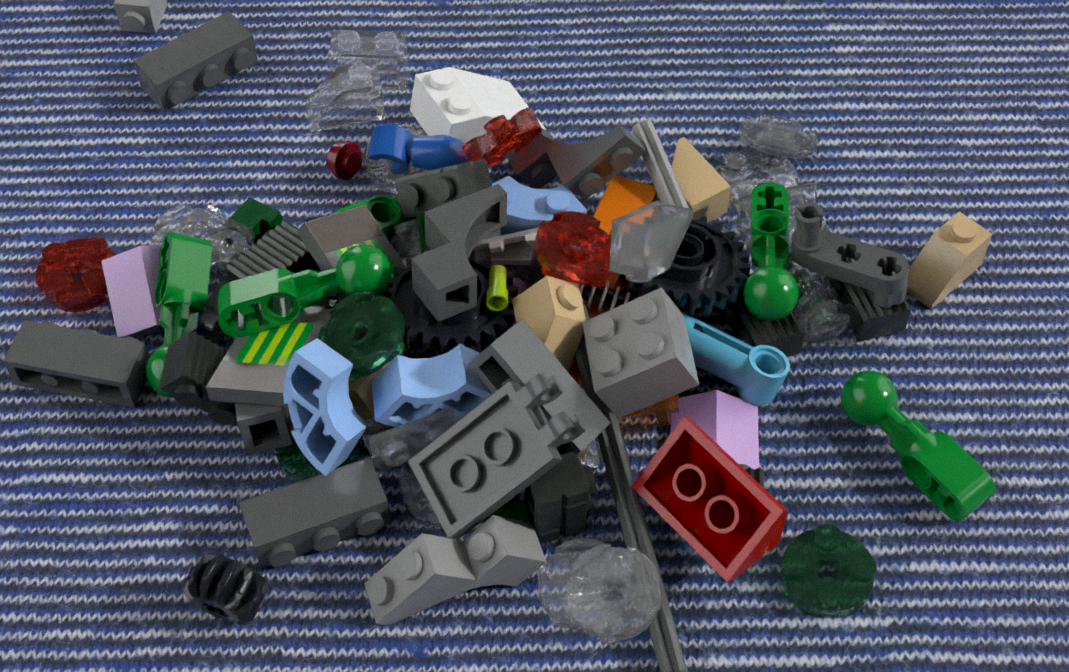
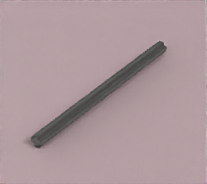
[575,303,688,672]

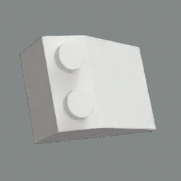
[410,67,546,152]

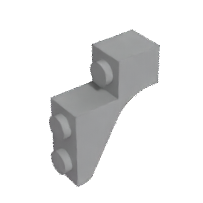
[364,515,547,625]

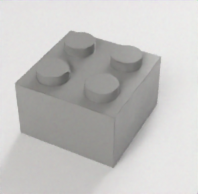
[582,287,699,418]

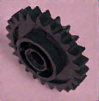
[613,210,751,316]
[381,251,518,357]

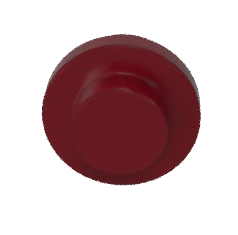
[326,141,362,180]

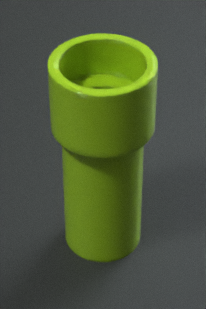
[486,265,508,311]

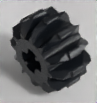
[183,553,269,625]

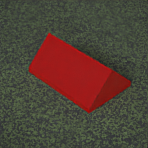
[631,416,788,582]

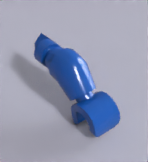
[367,124,497,184]

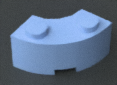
[489,176,587,248]
[283,338,368,476]
[371,344,493,429]

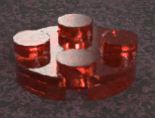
[461,107,542,168]
[534,211,622,287]
[36,237,116,312]

